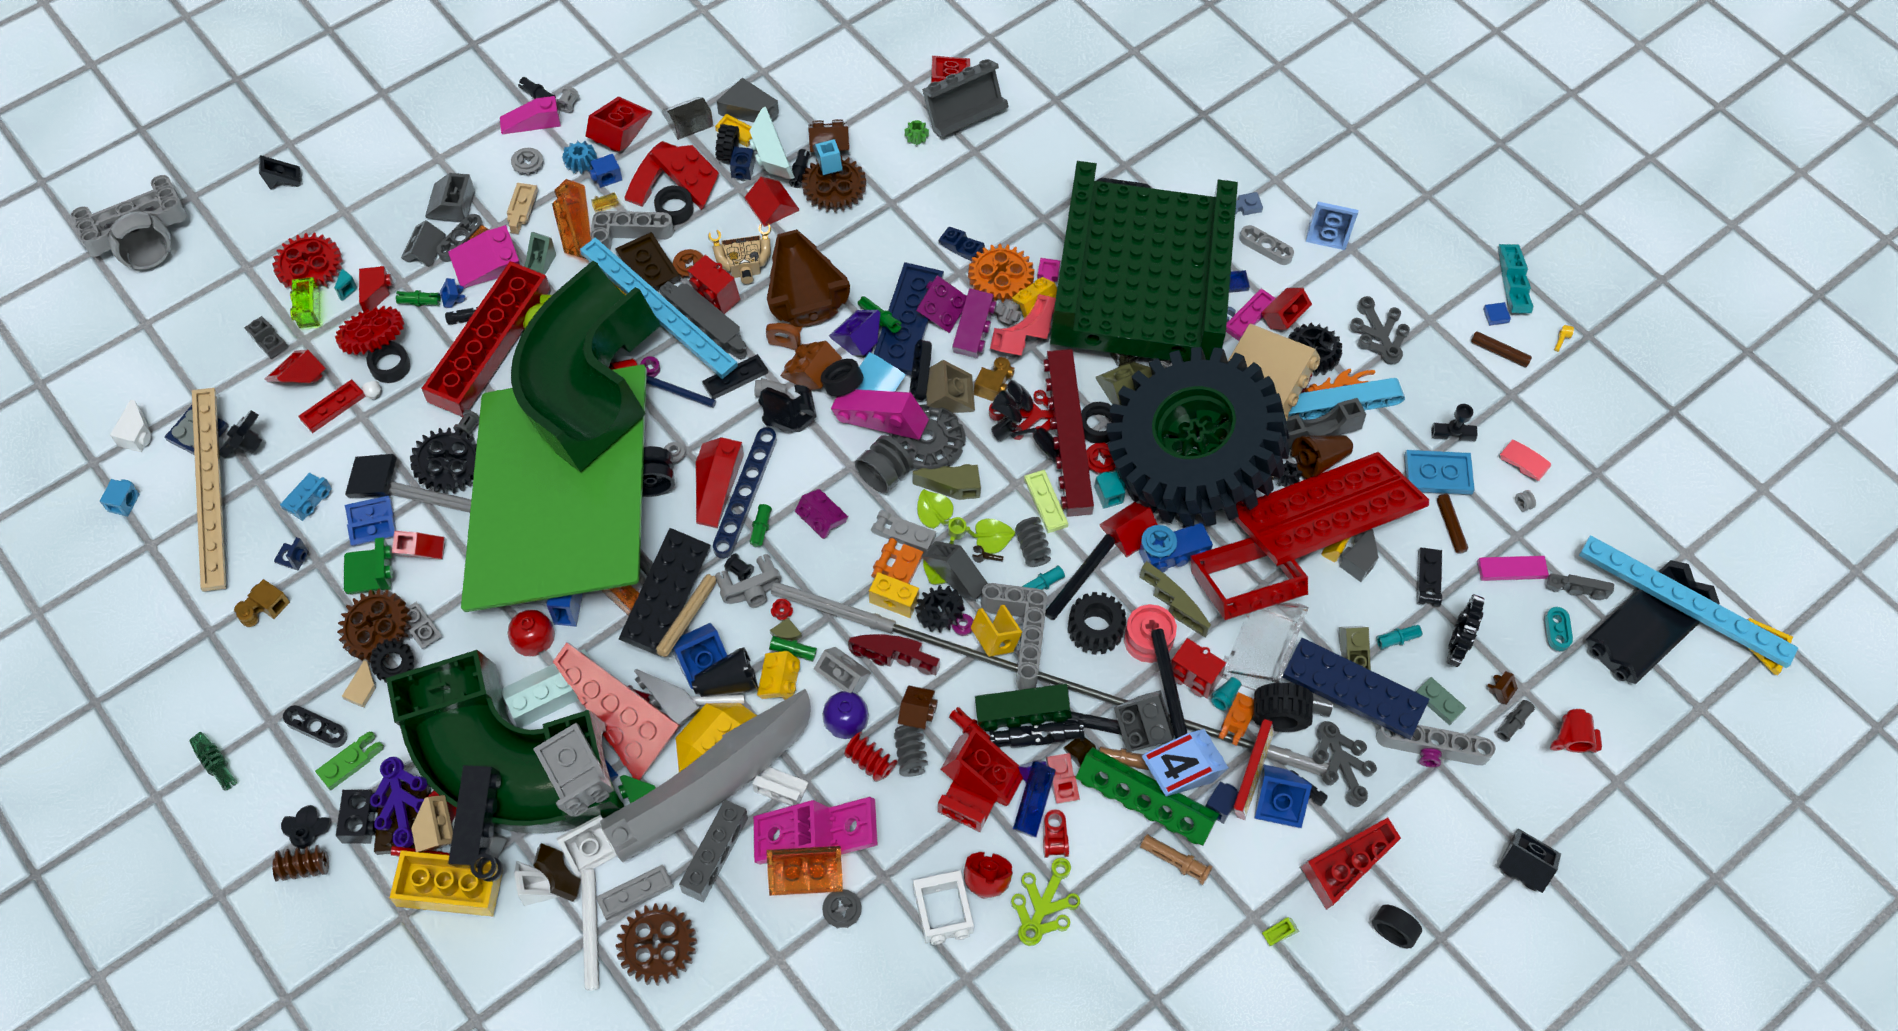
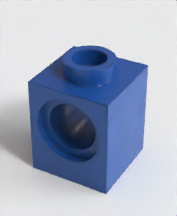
[589,153,622,188]

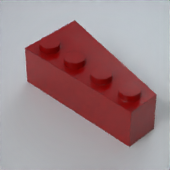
[1301,817,1401,910]

